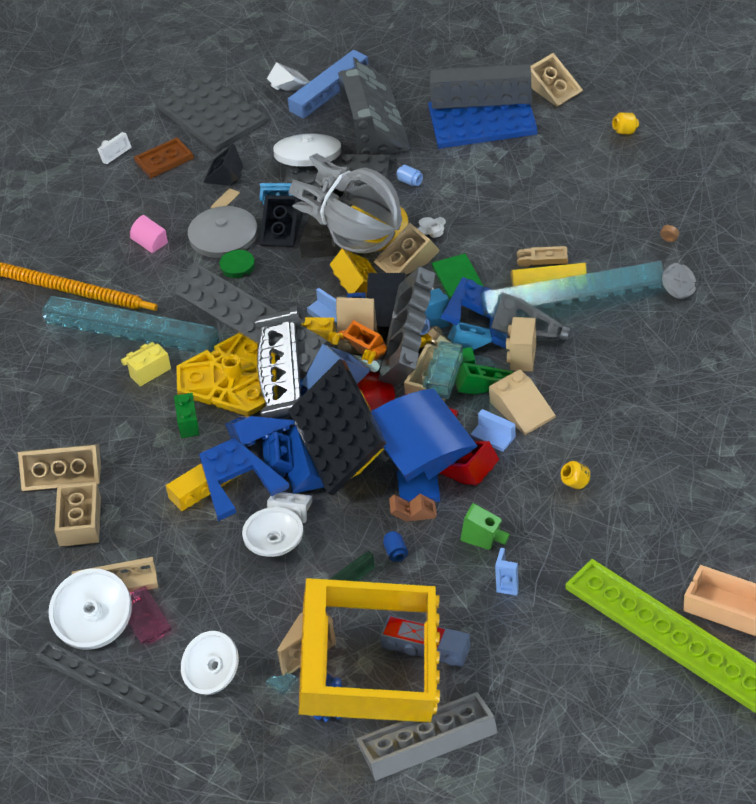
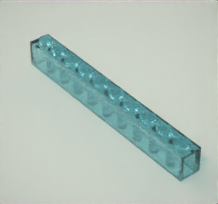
[480,261,663,318]
[42,296,219,354]

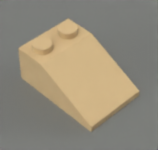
[530,53,583,107]
[373,223,440,275]
[336,297,378,354]
[404,343,462,401]
[489,369,556,435]
[277,612,336,678]

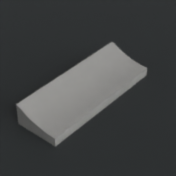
[356,692,498,781]

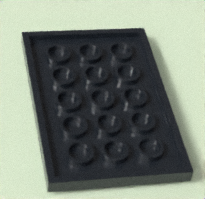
[289,359,387,495]

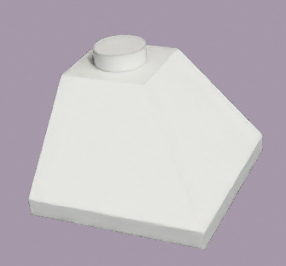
[267,62,310,91]

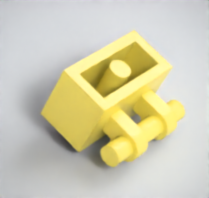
[121,342,171,386]

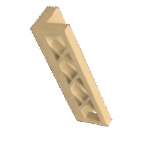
[71,557,159,593]

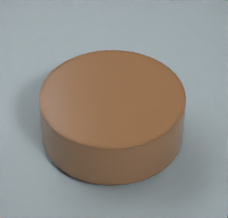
[660,225,679,242]

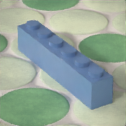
[287,50,369,119]

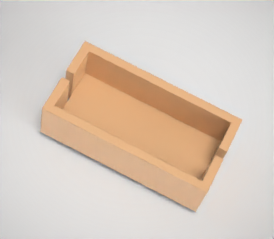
[684,565,756,636]

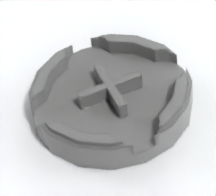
[662,263,696,299]

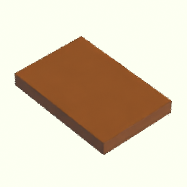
[134,137,194,179]

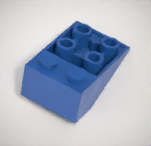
[225,416,295,447]

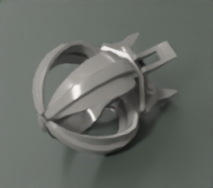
[288,153,402,254]

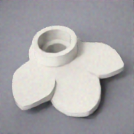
[417,217,446,238]

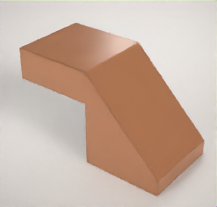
[389,494,437,522]

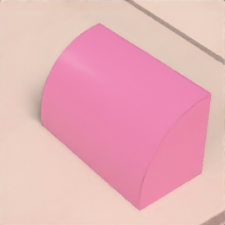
[130,215,168,253]

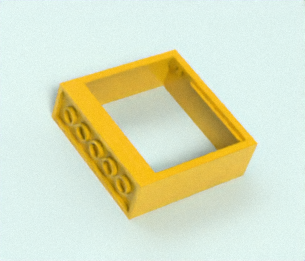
[298,578,440,722]

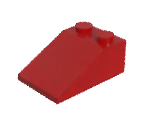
[440,441,500,485]

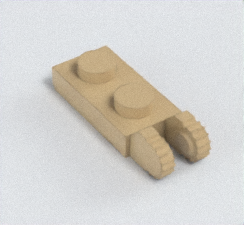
[517,246,568,267]

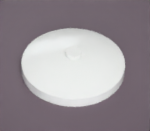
[273,134,341,166]
[49,569,132,650]

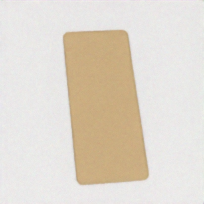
[211,188,240,208]

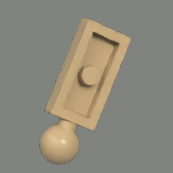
[428,326,455,350]

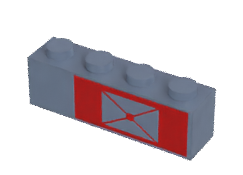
[380,615,471,667]

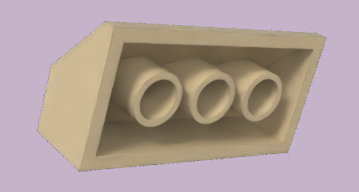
[18,444,101,491]

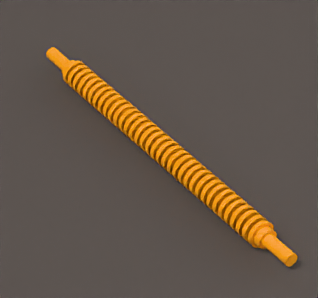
[0,262,158,311]

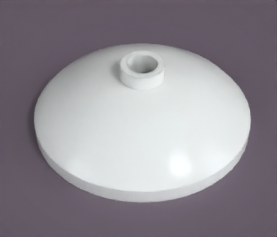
[242,507,303,557]
[181,631,239,695]

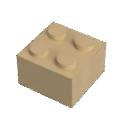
[506,317,536,372]

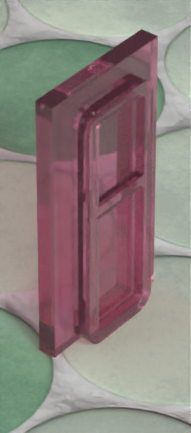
[128,586,172,645]

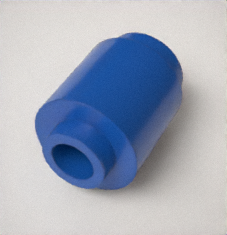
[383,531,408,562]

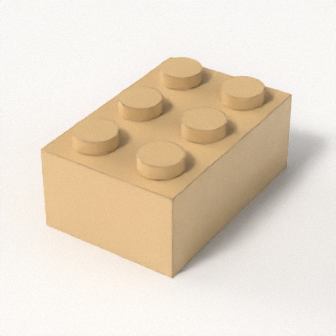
[55,482,101,547]

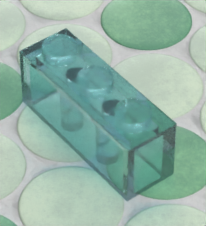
[423,341,463,399]

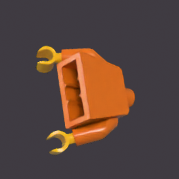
[327,320,387,364]

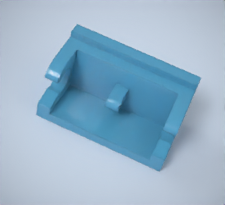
[259,183,293,205]

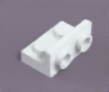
[267,492,312,523]

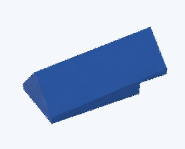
[285,425,324,494]

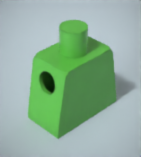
[460,503,510,550]

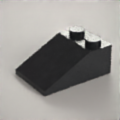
[259,195,303,246]
[366,273,405,328]

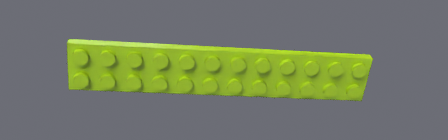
[565,559,756,713]

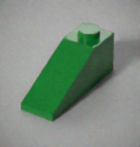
[454,362,513,395]

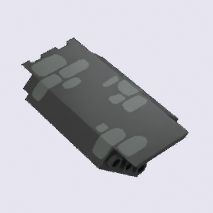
[338,57,411,155]

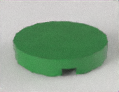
[219,250,255,278]

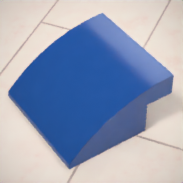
[371,388,478,482]

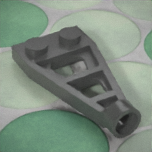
[491,292,570,341]

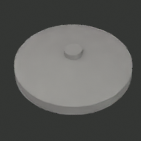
[188,206,258,258]

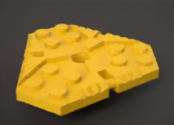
[177,333,278,416]

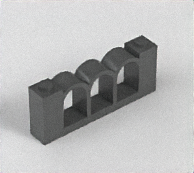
[378,266,436,386]

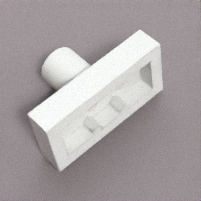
[98,132,132,164]

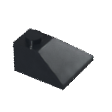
[204,144,243,186]

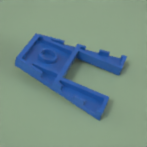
[440,277,508,349]
[199,438,289,521]

